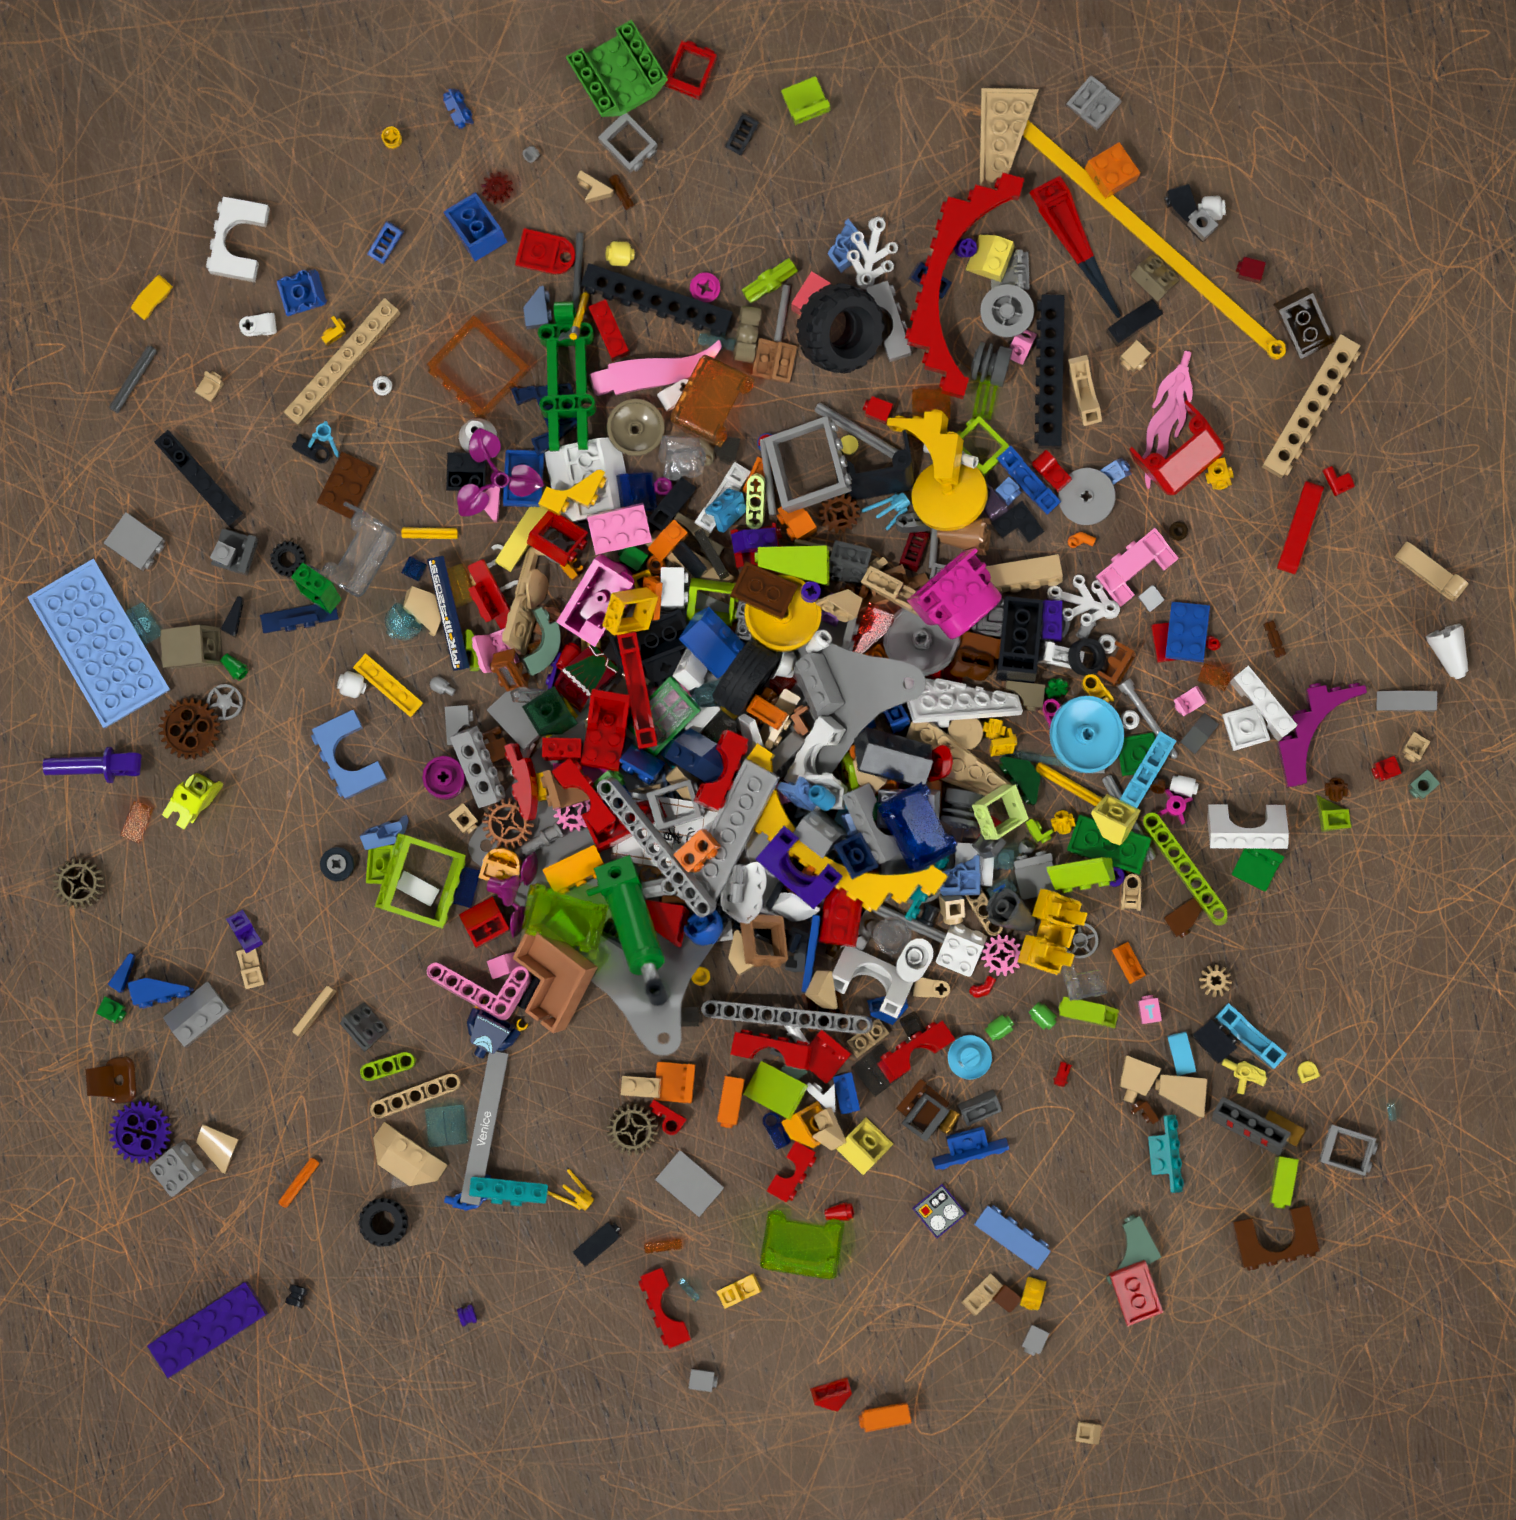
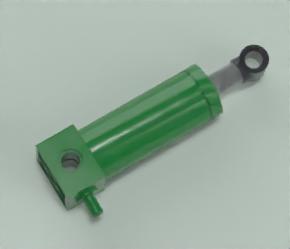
[586,855,668,1006]

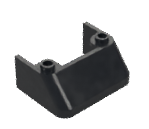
[833,430,914,501]

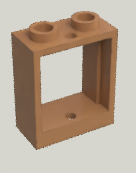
[740,914,788,968]

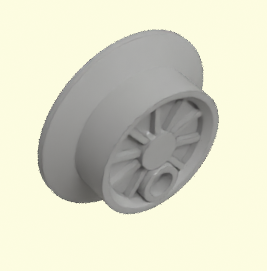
[980,284,1034,337]

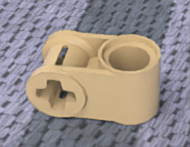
[1121,874,1141,911]
[913,978,950,998]

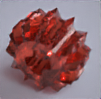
[481,172,513,204]

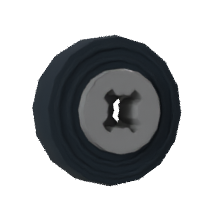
[320,847,355,882]

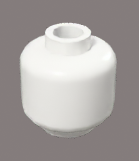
[1198,196,1226,221]
[337,671,367,698]

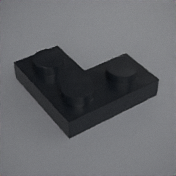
[991,501,1045,543]

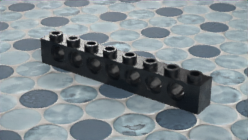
[581,263,733,337]
[1034,295,1065,449]

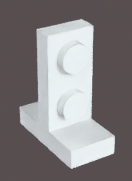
[1038,642,1085,669]

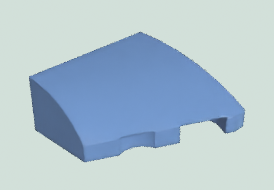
[828,219,869,273]
[360,815,409,850]
[940,855,981,896]

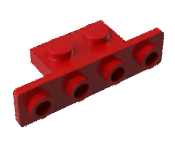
[468,559,511,630]

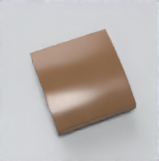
[750,338,797,383]

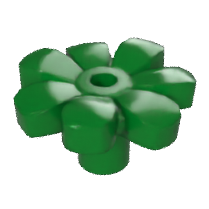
[1044,678,1068,699]

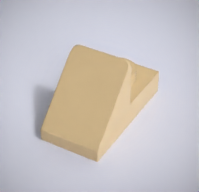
[577,171,614,203]
[812,1107,847,1151]

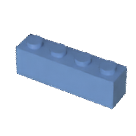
[974,1205,1051,1270]

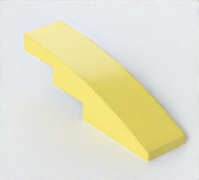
[495,507,548,572]

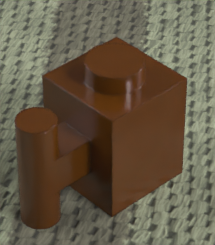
[482,726,507,764]

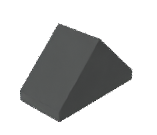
[1180,713,1219,754]

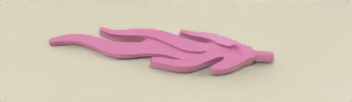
[1142,351,1193,489]

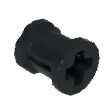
[917,903,940,927]

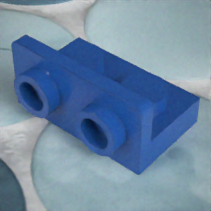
[833,1072,860,1114]

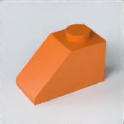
[648,520,688,562]

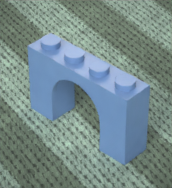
[311,710,388,800]

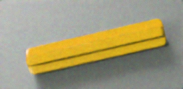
[401,527,458,539]

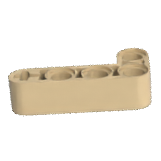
[1395,542,1469,602]

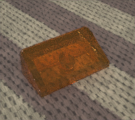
[120,801,154,844]

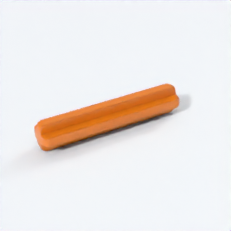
[278,1158,319,1208]

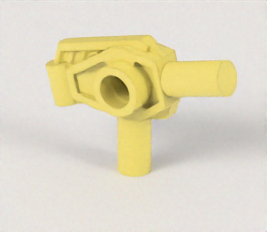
[1221,1058,1267,1095]

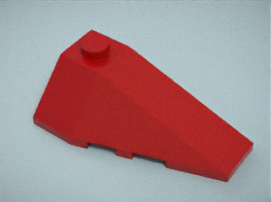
[582,800,667,853]

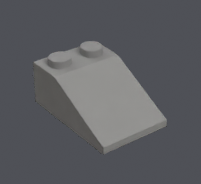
[793,809,848,859]

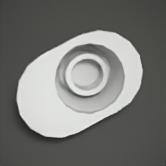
[771,651,797,679]
[896,939,933,982]

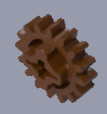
[818,494,860,533]

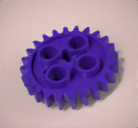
[109,1101,172,1164]

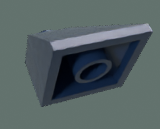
[834,832,879,880]

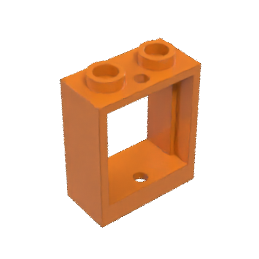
[717,1076,745,1128]
[858,1402,911,1432]

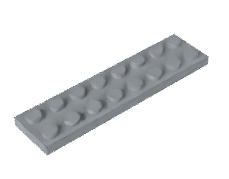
[676,759,780,912]

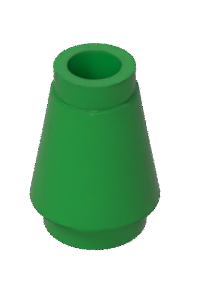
[220,653,249,681]

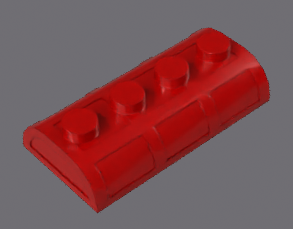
[818,872,868,948]

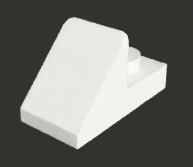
[806,1082,835,1112]

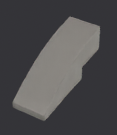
[1376,691,1437,712]

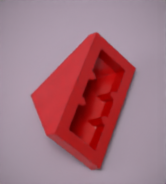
[810,1378,852,1412]

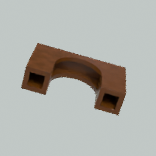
[1232,1205,1320,1271]

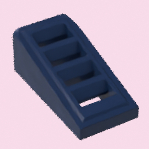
[908,262,952,299]

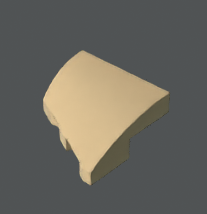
[403,586,441,636]
[196,1125,239,1174]

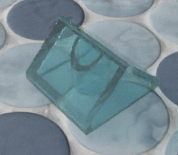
[425,1105,468,1148]

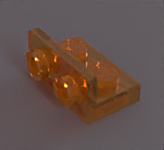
[912,388,951,419]

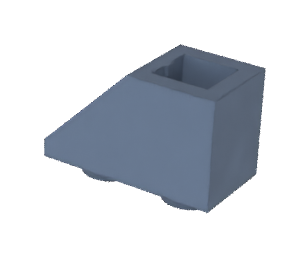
[523,286,552,329]

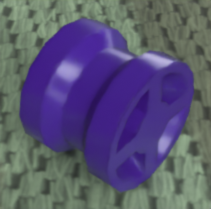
[954,238,977,258]
[801,581,821,603]
[1109,867,1125,887]
[457,1304,478,1327]

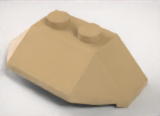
[374,1122,448,1186]

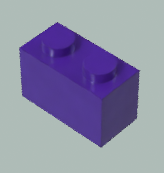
[731,528,778,553]

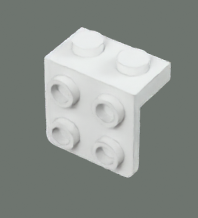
[798,773,848,809]
[936,923,987,977]

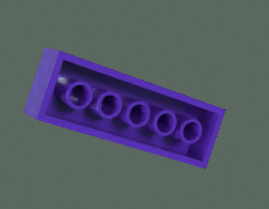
[147,1281,268,1378]

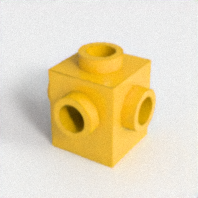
[1205,457,1234,490]

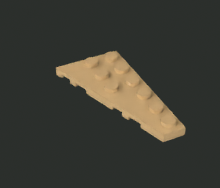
[980,88,1039,190]
[906,721,1011,803]

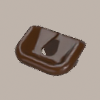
[85,1056,136,1104]

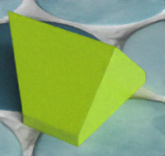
[1316,794,1351,832]

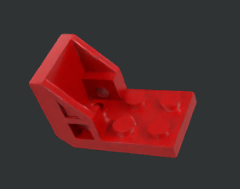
[580,689,630,772]

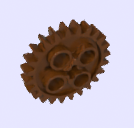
[158,698,221,760]

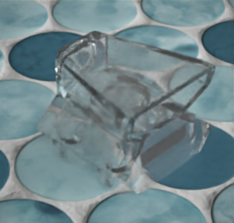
[658,435,706,480]

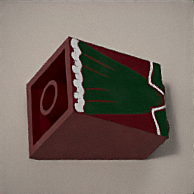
[553,644,619,713]

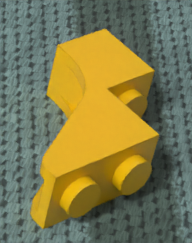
[538,470,607,516]

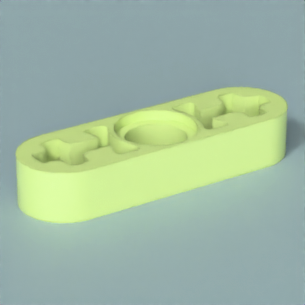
[746,473,766,529]

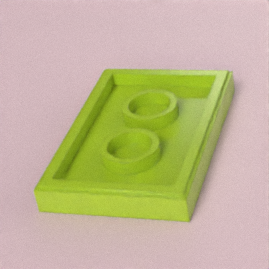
[743,1061,808,1120]

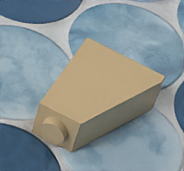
[1155,1075,1207,1118]

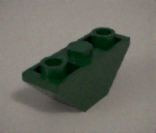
[998,757,1041,807]

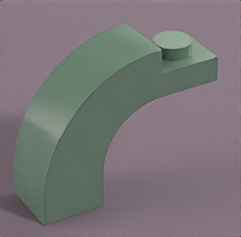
[521,607,560,676]

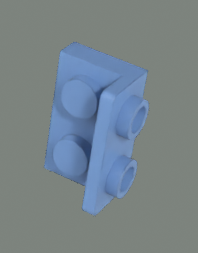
[777,776,816,811]

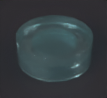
[1387,1102,1397,1122]

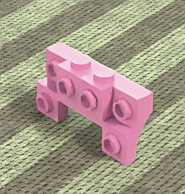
[1096,528,1179,607]

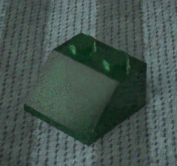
[522,686,578,736]

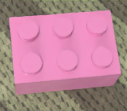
[587,503,652,555]

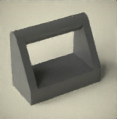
[901,1092,949,1142]

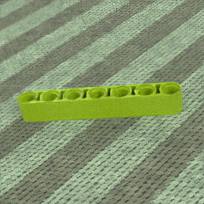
[1143,813,1228,926]

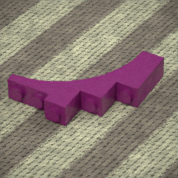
[1277,683,1367,788]

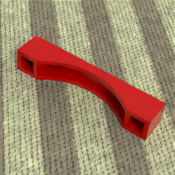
[617,632,658,749]

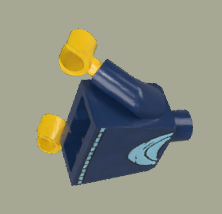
[467,1000,528,1058]

